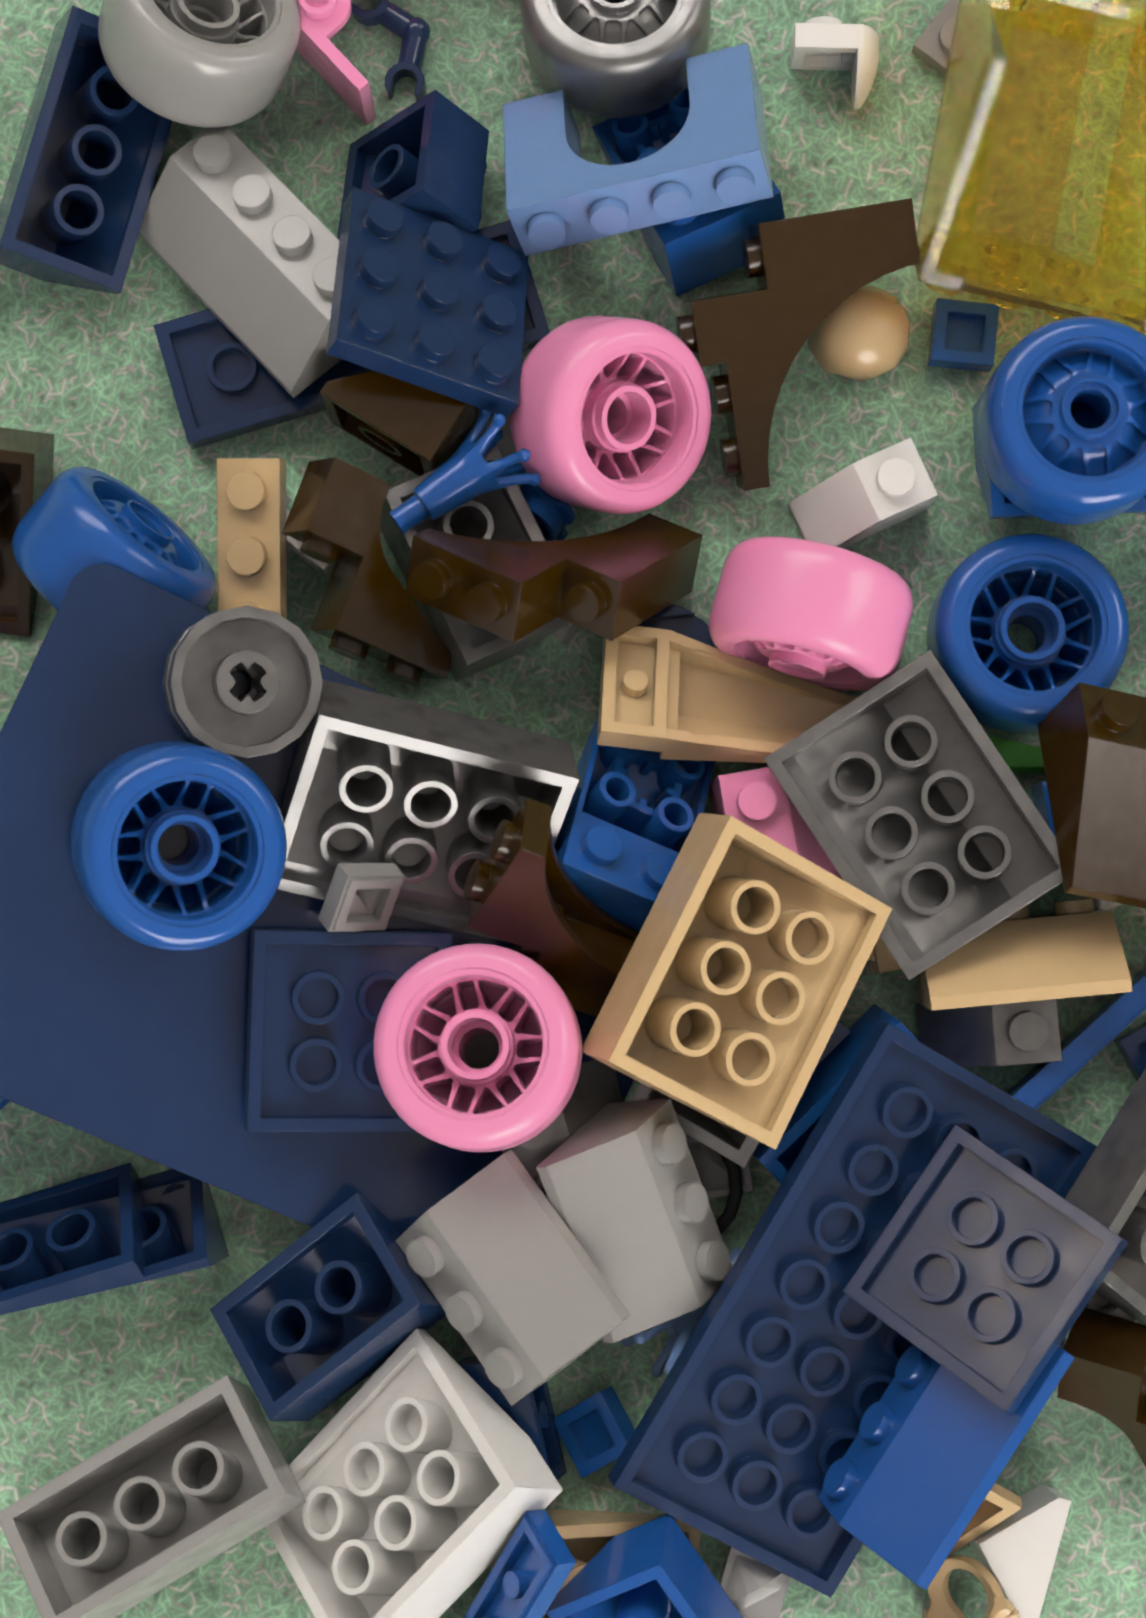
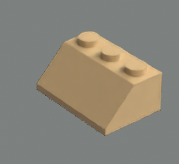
[916,898,1133,1011]

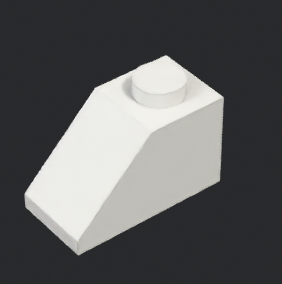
[788,437,938,548]

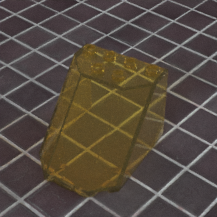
[915,0,1146,334]

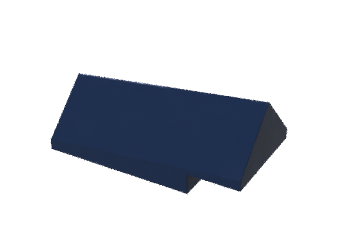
[0,1162,229,1315]

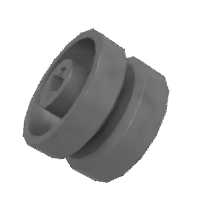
[162,606,323,758]

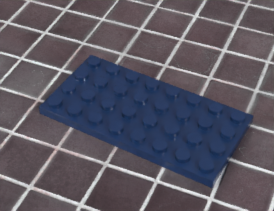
[608,1018,1097,1598]

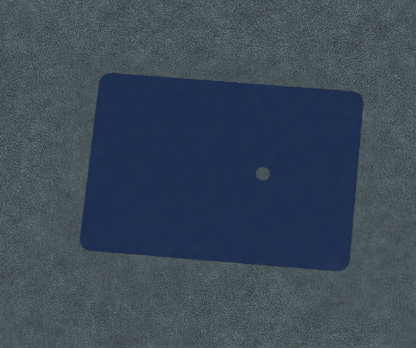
[0,564,634,1233]

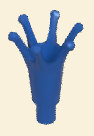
[389,408,542,534]

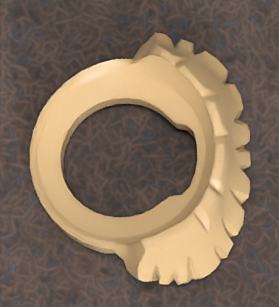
[922,1555,1020,1618]

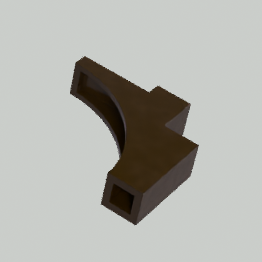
[676,198,920,491]

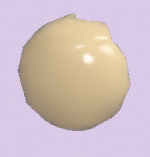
[808,285,910,382]

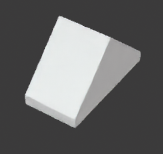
[970,1484,1071,1618]

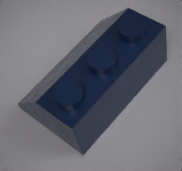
[210,1193,446,1421]

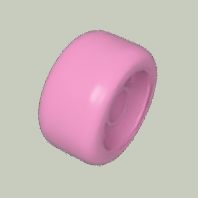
[509,315,712,514]
[709,537,913,691]
[373,943,582,1152]

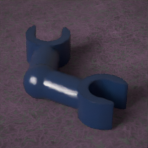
[351,0,430,102]

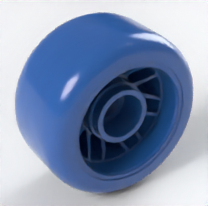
[976,316,1146,525]
[12,467,216,611]
[926,533,1129,733]
[71,741,287,951]

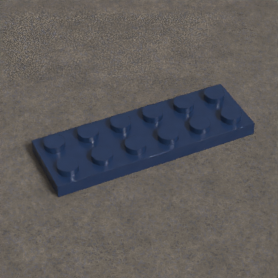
[153,220,550,449]

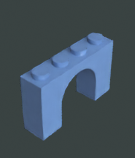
[503,43,774,256]

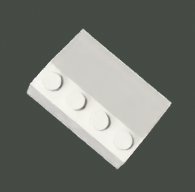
[265,1328,563,1618]

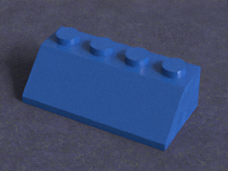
[817,1345,1075,1590]

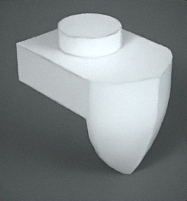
[790,16,879,110]

